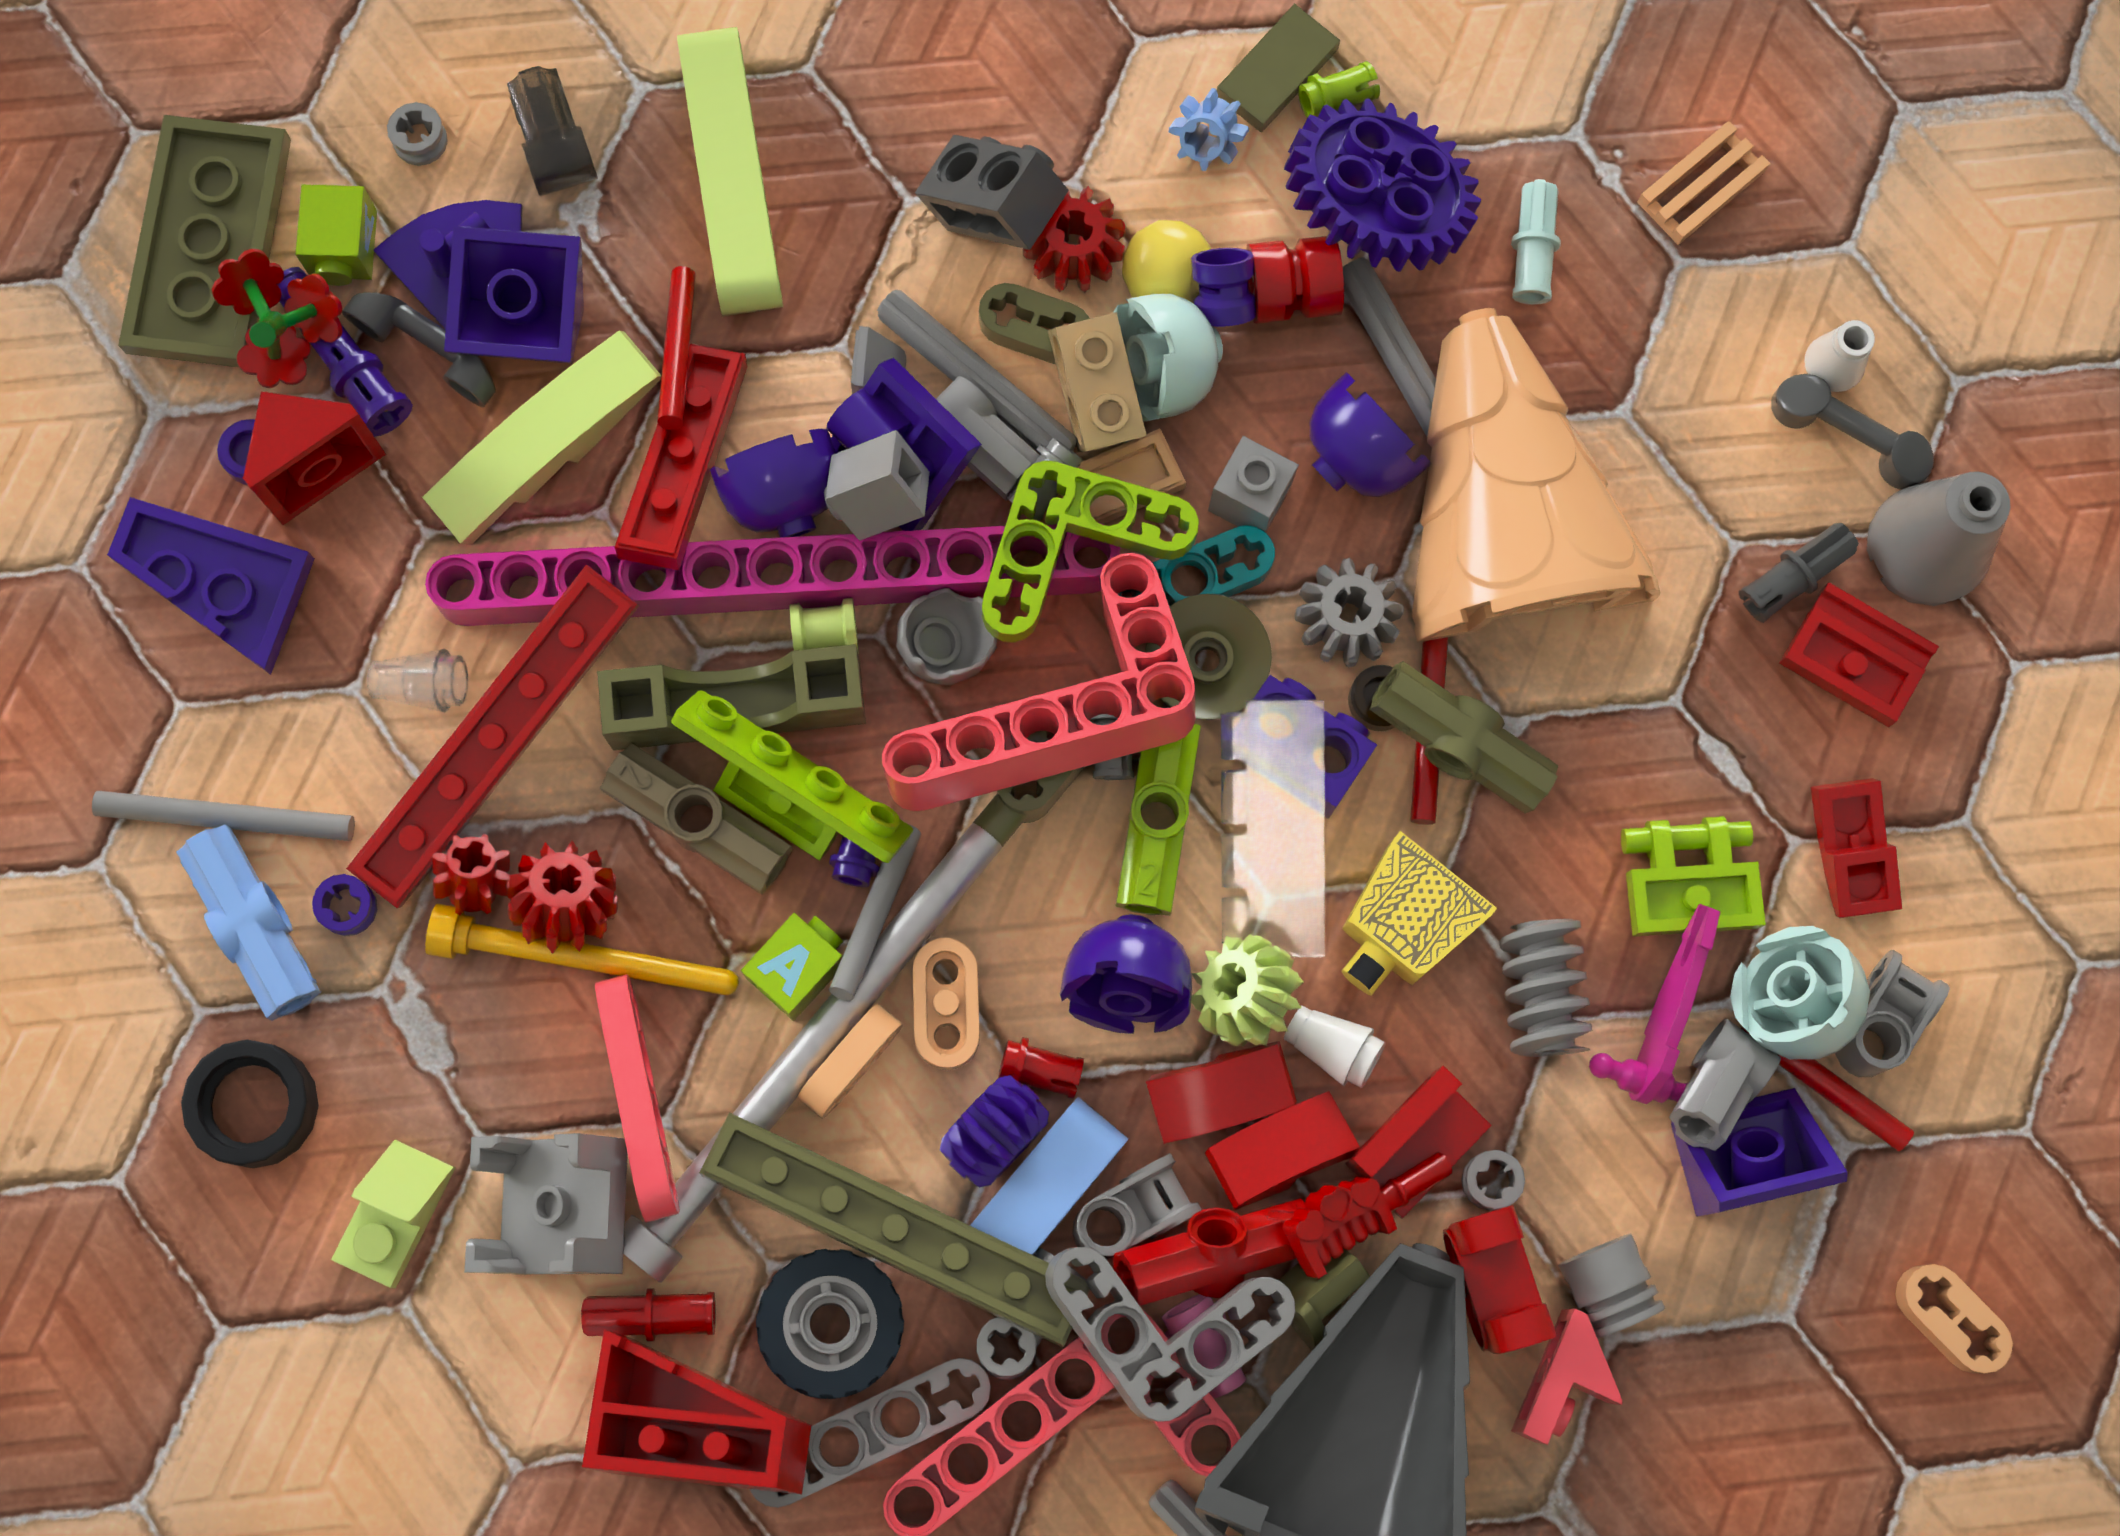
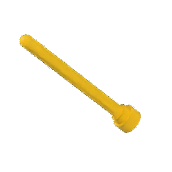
[425,903,739,995]

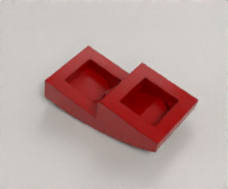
[1811,778,1902,918]

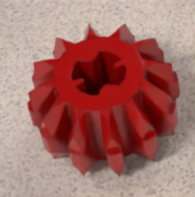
[1023,186,1125,293]
[507,840,618,954]

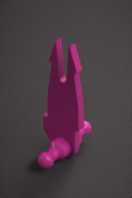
[1589,904,1721,1104]

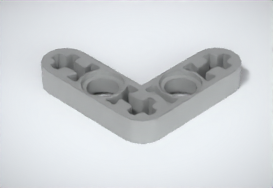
[1045,1247,1295,1422]

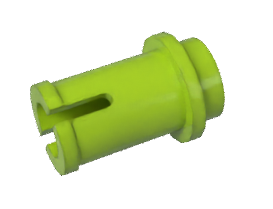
[1298,61,1380,118]

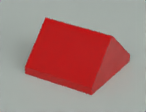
[243,391,387,525]

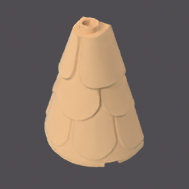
[1412,308,1660,642]

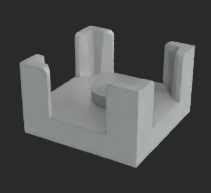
[464,1133,627,1275]

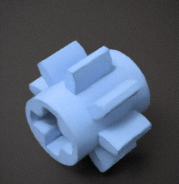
[1169,88,1249,171]

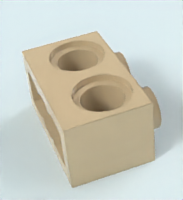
[1048,312,1147,452]

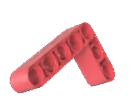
[882,553,1196,811]
[883,1310,1241,1536]

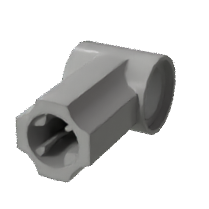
[936,376,1040,501]
[1669,1019,1781,1151]

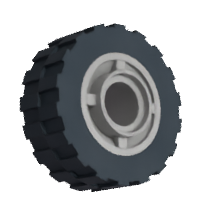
[756,1249,904,1399]

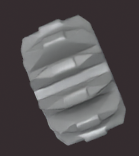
[1295,557,1404,668]

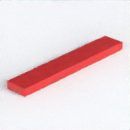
[346,565,640,908]

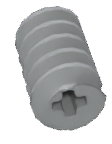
[1499,919,1593,1057]

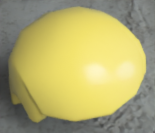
[1122,220,1211,304]

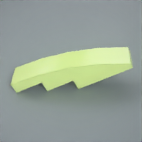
[422,330,662,544]

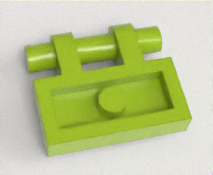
[1621,816,1766,937]

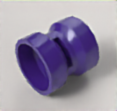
[1191,248,1256,327]

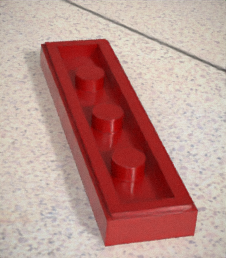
[615,344,748,570]

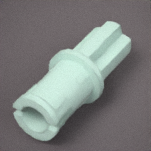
[1511,179,1561,305]

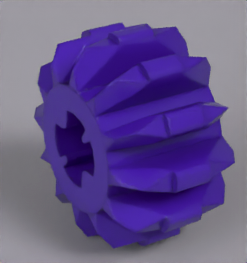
[940,1075,1049,1188]

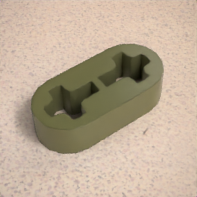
[979,283,1090,365]

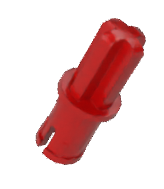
[581,1288,716,1342]

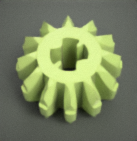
[1191,934,1304,1047]

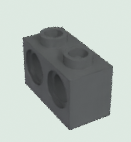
[915,135,1069,250]

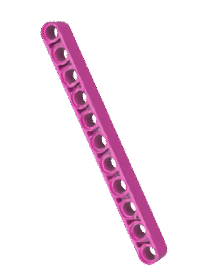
[425,522,1121,626]

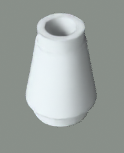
[1805,320,1875,392]
[1284,1005,1386,1088]

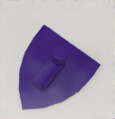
[373,200,522,329]

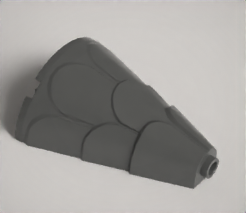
[1195,1243,1470,1536]

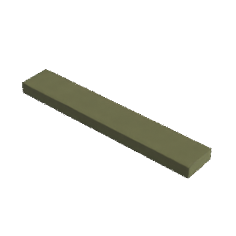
[699,1112,1090,1347]

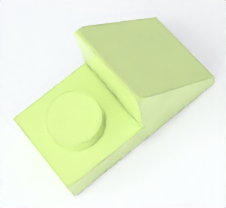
[331,1140,455,1288]

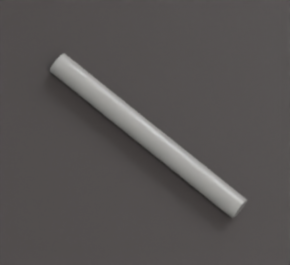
[92,791,355,841]

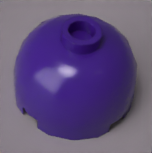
[1309,372,1432,497]
[710,429,836,537]
[1060,914,1192,1034]

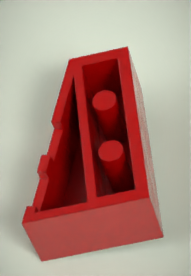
[582,1329,812,1495]

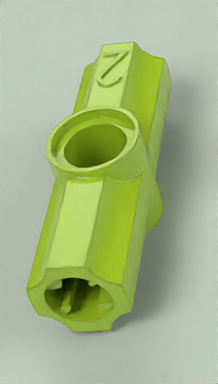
[1115,724,1201,916]

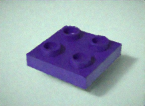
[826,357,982,531]

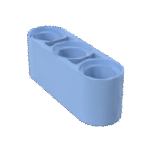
[970,1097,1129,1255]

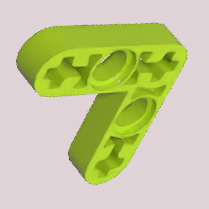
[982,461,1199,643]

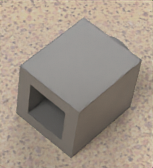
[824,430,930,541]

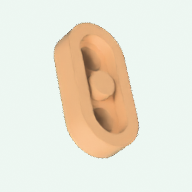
[913,938,980,1070]

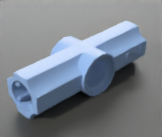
[176,824,321,1021]

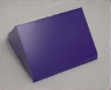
[444,225,584,364]
[1671,1088,1848,1217]

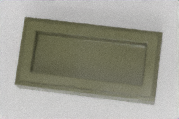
[1217,3,1340,133]

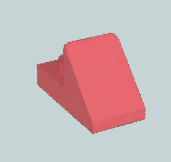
[1511,1308,1623,1445]

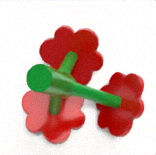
[211,249,342,388]

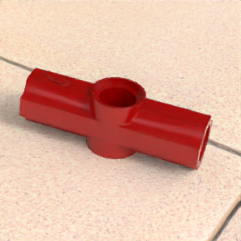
[1113,1198,1305,1306]

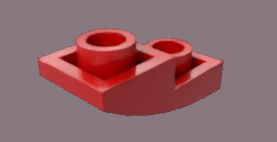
[1146,1041,1297,1144]
[1205,1091,1360,1210]

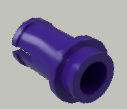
[829,836,880,887]

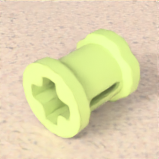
[789,598,859,654]

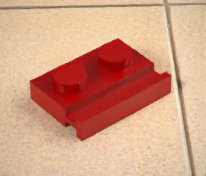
[1779,583,1939,727]

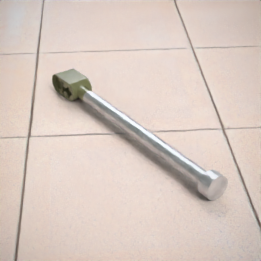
[623,720,1093,1283]

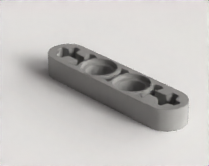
[749,1358,991,1508]

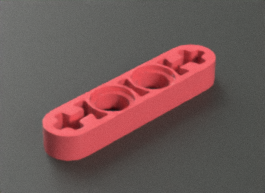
[595,974,680,1223]

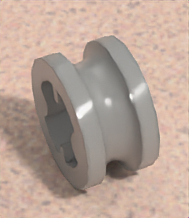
[387,102,448,166]
[1461,1150,1525,1211]

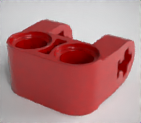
[1443,1205,1557,1354]

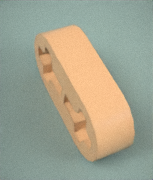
[797,1003,903,1119]
[1895,1264,2013,1374]

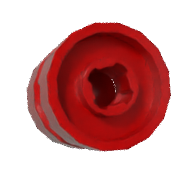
[1246,236,1344,324]

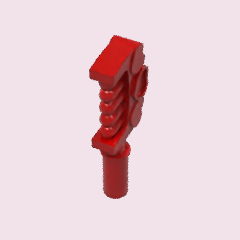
[1283,1152,1453,1279]

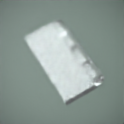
[1220,700,1325,957]

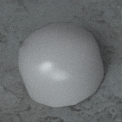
[896,588,997,685]

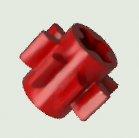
[432,834,510,916]

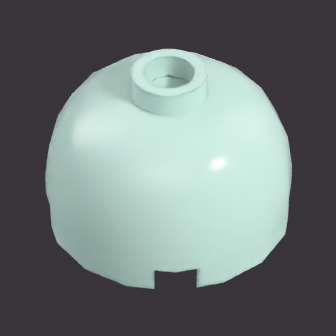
[1113,294,1223,421]
[1730,926,1870,1060]

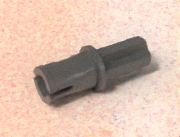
[1739,523,1859,623]

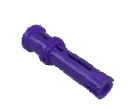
[278,267,413,437]

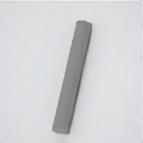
[829,824,921,1001]

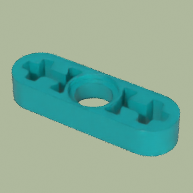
[1118,525,1275,607]

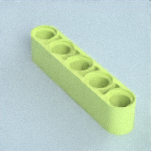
[677,26,783,317]

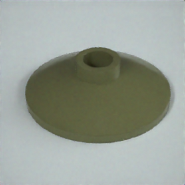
[1145,594,1272,720]

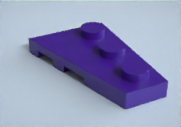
[107,497,315,675]

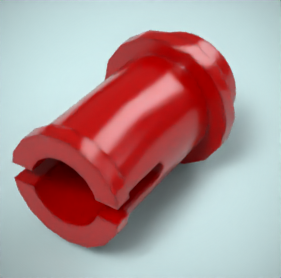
[998,1037,1084,1099]

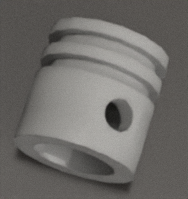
[1558,1234,1665,1338]

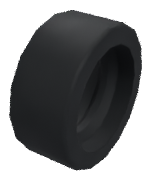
[181,1039,319,1169]

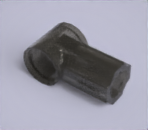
[507,66,598,197]

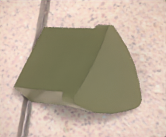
[1270,1249,1370,1351]

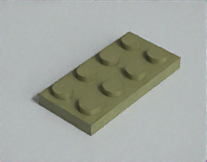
[118,115,291,367]

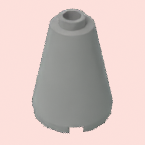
[1866,472,2010,606]

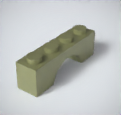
[597,644,866,751]

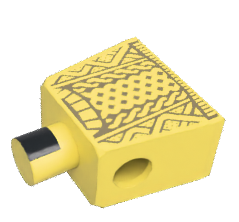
[1341,831,1497,996]

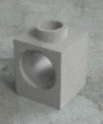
[1208,436,1299,533]

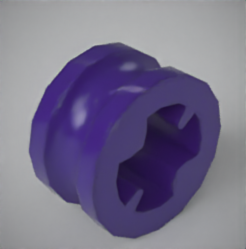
[312,874,377,936]

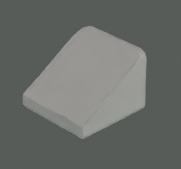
[851,326,906,394]

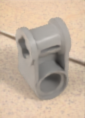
[1835,950,1950,1077]
[1072,1153,1202,1259]

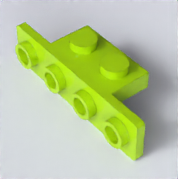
[671,690,914,863]

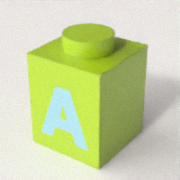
[295,184,377,286]
[741,913,843,1021]

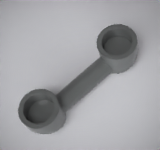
[342,292,496,407]
[1771,374,1934,490]

